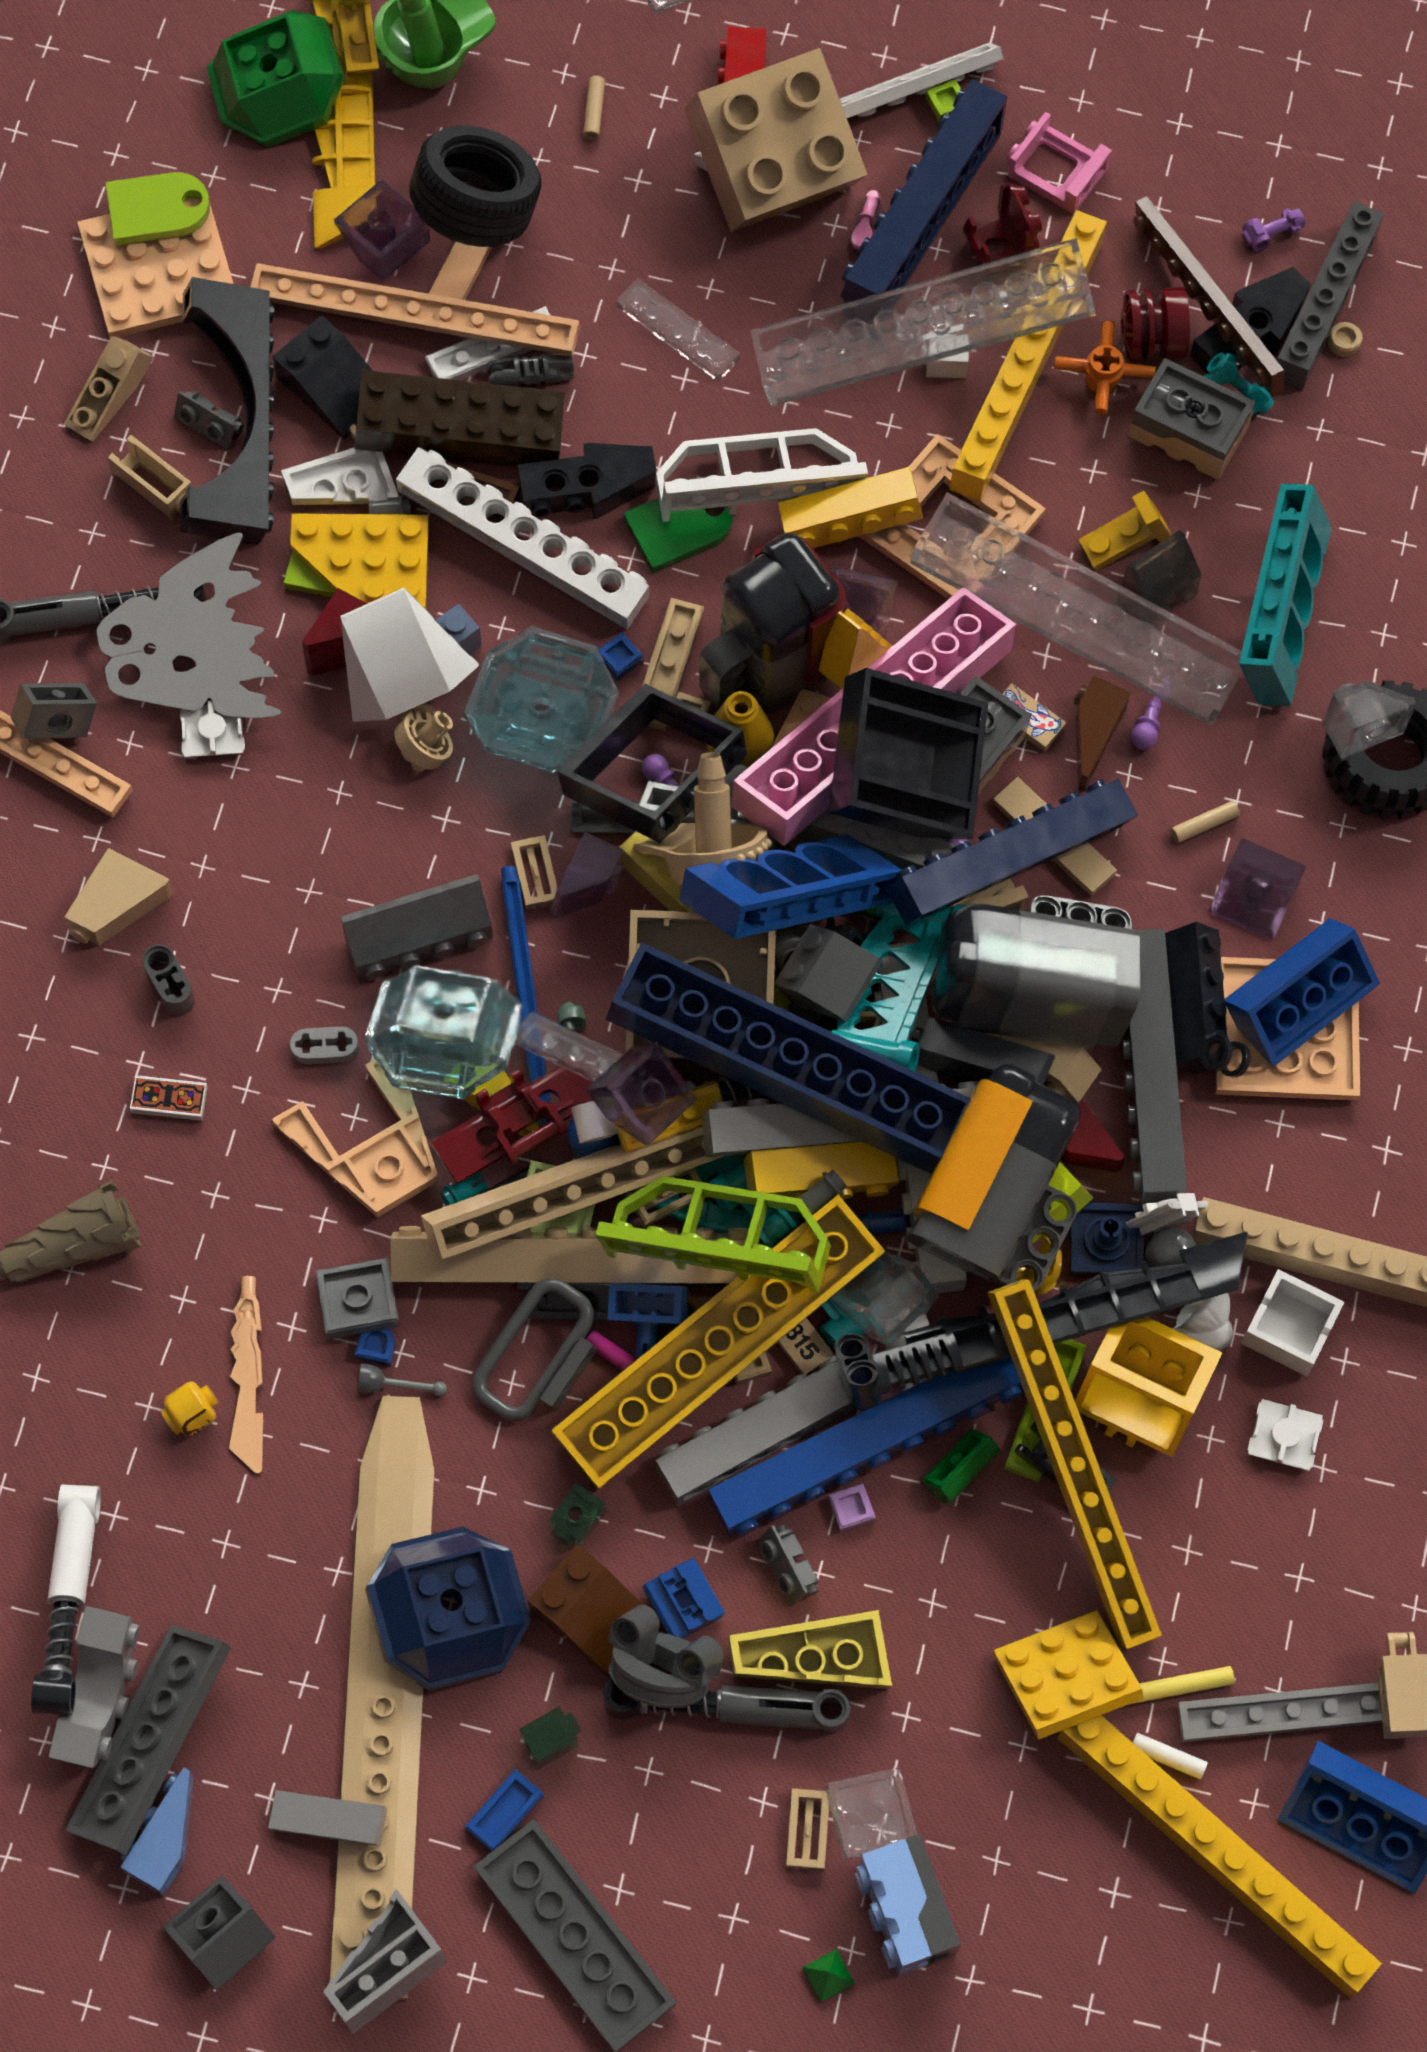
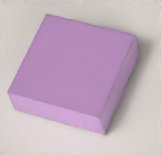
[828,1484,876,1532]

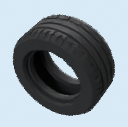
[409,125,542,247]

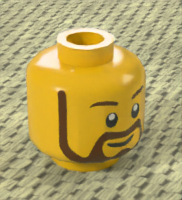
[161,1381,219,1437]

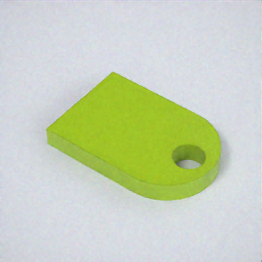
[106,172,210,246]

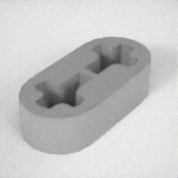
[290,1027,359,1065]

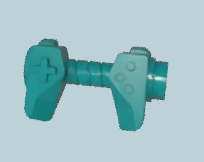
[1204,353,1274,416]

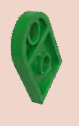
[623,498,733,574]

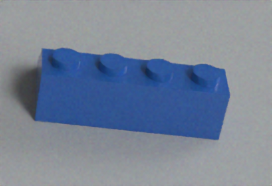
[1224,918,1380,1066]
[1277,1741,1427,1894]

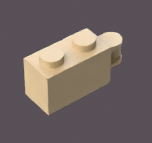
[1376,1632,1427,1739]

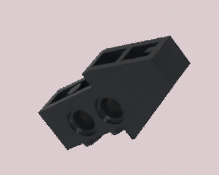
[1190,267,1311,374]
[518,443,656,519]

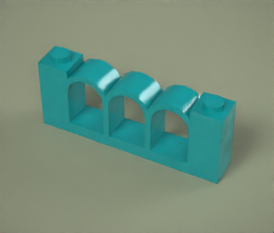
[1239,484,1332,706]

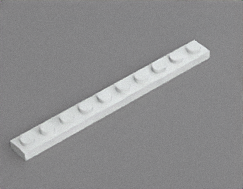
[694,43,1004,171]

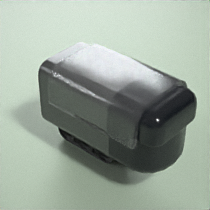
[931,895,1140,1049]

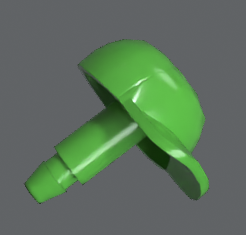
[373,0,497,90]

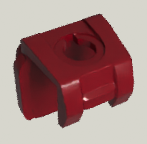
[963,183,1042,273]

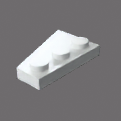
[281,448,399,505]

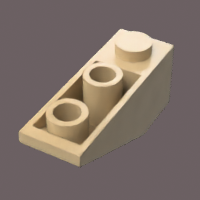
[64,336,154,441]

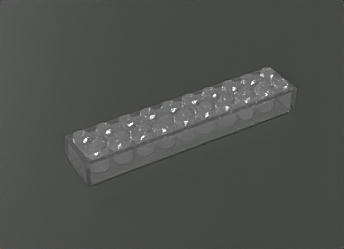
[750,238,1097,406]
[910,492,1243,727]

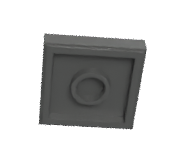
[316,1258,400,1340]

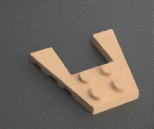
[272,1047,439,1218]

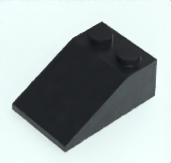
[272,316,373,439]

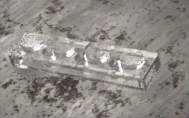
[616,278,740,382]

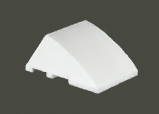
[340,588,479,722]

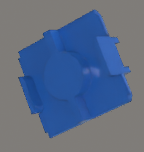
[642,1558,725,1639]

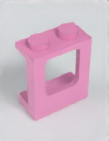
[1007,112,1112,215]

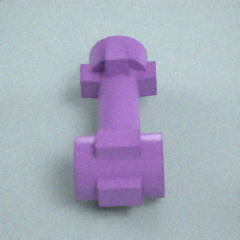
[1242,208,1305,252]

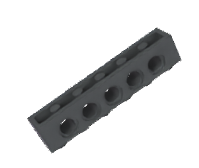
[1277,201,1384,391]

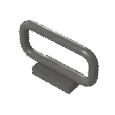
[472,1278,598,1421]

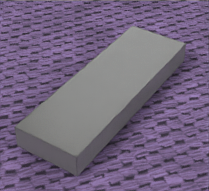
[268,1790,387,1846]

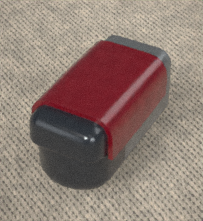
[699,533,846,714]

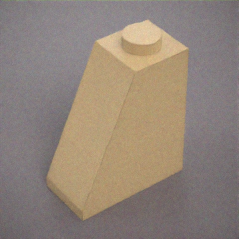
[64,848,173,946]

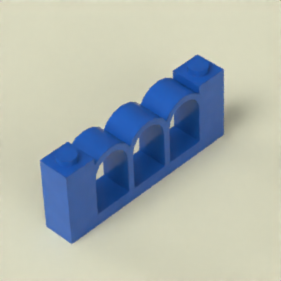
[679,834,902,939]

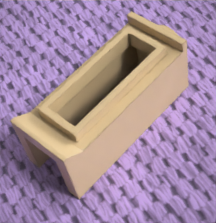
[108,435,192,521]

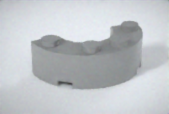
[48,1606,140,1768]

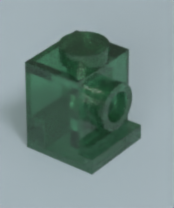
[549,1482,606,1547]

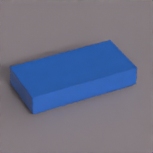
[465,1769,544,1852]

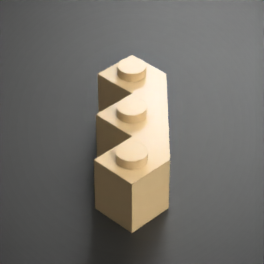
[952,1020,1102,1103]

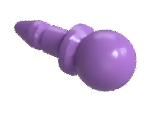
[1130,695,1161,750]
[642,754,679,787]

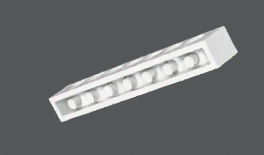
[396,447,649,630]

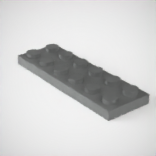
[65,1624,232,1856]
[473,1818,677,2052]

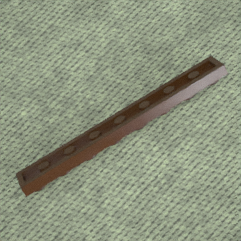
[1133,196,1284,397]

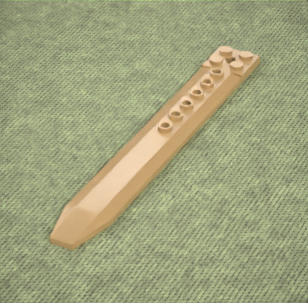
[330,1396,435,2000]

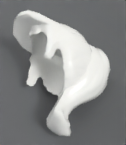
[1172,1293,1233,1351]

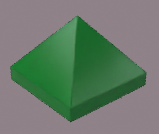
[802,1949,855,2002]

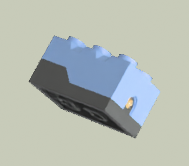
[854,1833,961,1977]

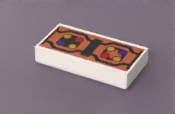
[130,1075,208,1121]

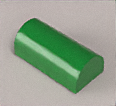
[922,1428,1000,1505]

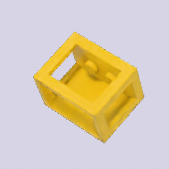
[1075,1317,1222,1458]

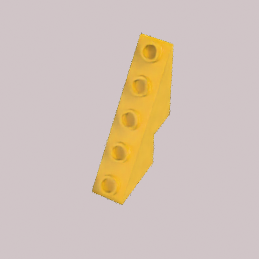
[819,608,893,689]

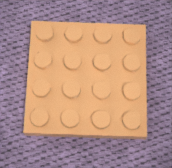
[78,197,234,338]
[1215,957,1360,1101]

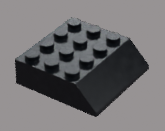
[829,668,988,839]

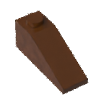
[1074,676,1131,792]

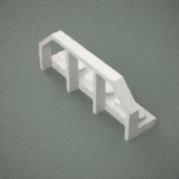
[655,428,868,522]

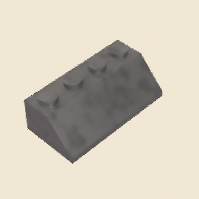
[341,874,493,981]

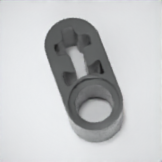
[142,945,195,1016]

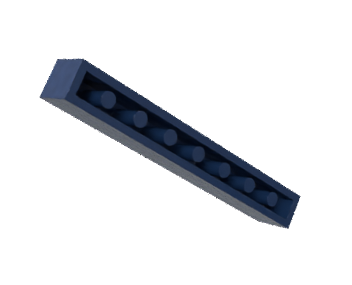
[886,779,1138,926]

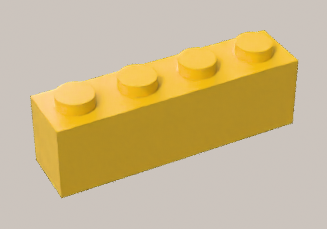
[778,466,923,548]
[743,1142,899,1199]

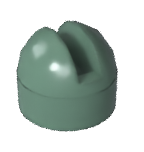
[557,1001,587,1032]

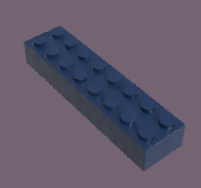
[840,79,1007,330]

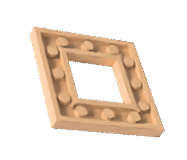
[858,434,1046,599]

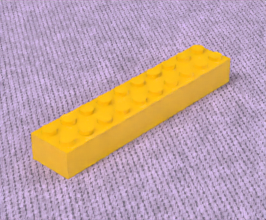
[551,1195,886,1490]

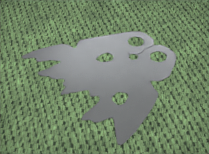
[97,532,281,718]

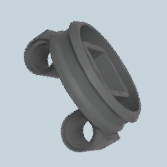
[608,1605,723,1708]

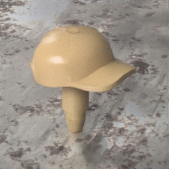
[635,752,772,888]

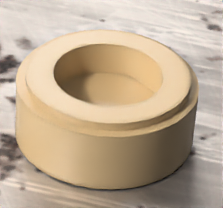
[1327,322,1363,357]

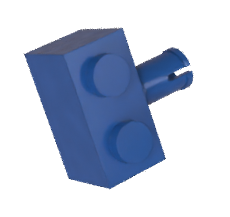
[607,1283,689,1358]

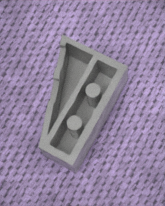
[323,1889,448,2034]

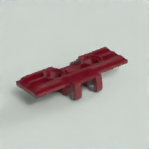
[431,1055,605,1185]

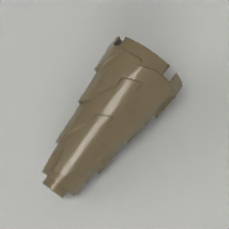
[0,1180,142,1283]

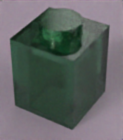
[519,1706,581,1769]

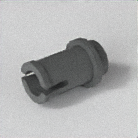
[369,495,412,515]
[799,1169,847,1215]

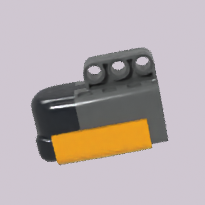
[906,1064,1081,1291]

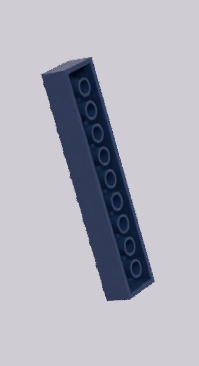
[605,942,971,1174]

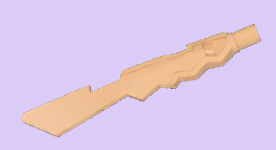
[229,1276,263,1474]

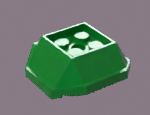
[206,10,345,148]

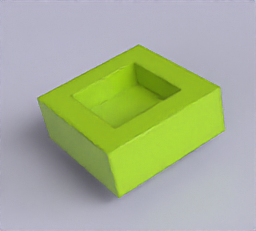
[925,79,961,123]

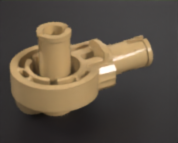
[394,703,453,772]

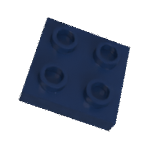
[1070,1203,1144,1276]

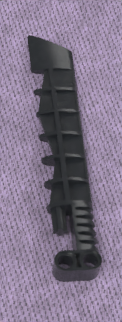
[835,1232,1248,1410]

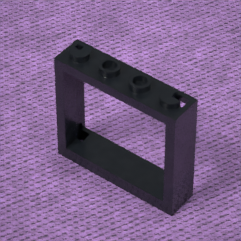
[557,684,747,843]

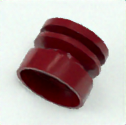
[1120,287,1190,361]

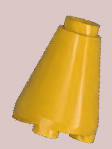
[706,691,774,767]

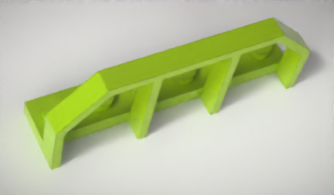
[595,1176,831,1293]

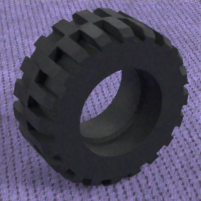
[1322,680,1427,819]

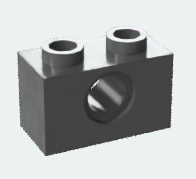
[10,683,97,740]

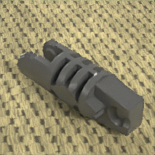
[486,354,574,387]

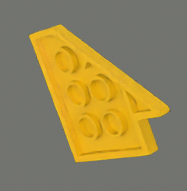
[290,514,429,609]

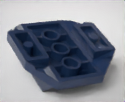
[365,1526,531,1691]

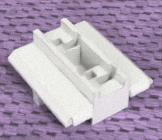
[180,700,245,758]
[1125,1193,1209,1236]
[1247,1399,1324,1471]

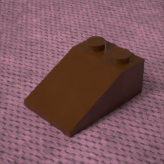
[528,1544,663,1679]

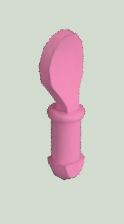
[851,190,881,250]

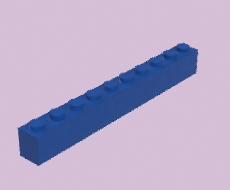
[708,1357,1023,1537]

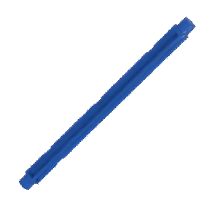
[500,866,551,1127]

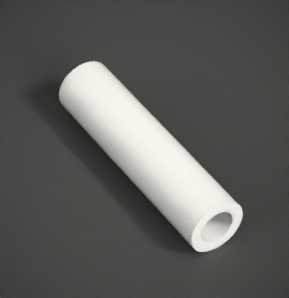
[1133,1733,1208,1780]

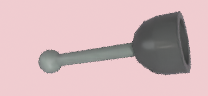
[357,1363,447,1396]

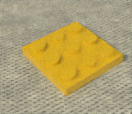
[993,1610,1144,1740]

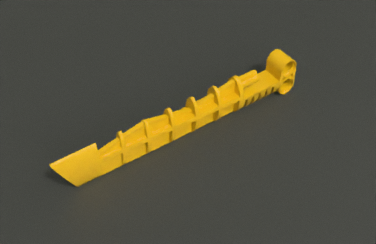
[309,0,376,250]

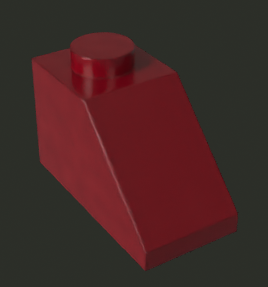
[1062,1101,1125,1172]

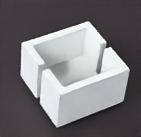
[1241,1269,1344,1377]

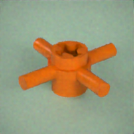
[1054,321,1156,415]

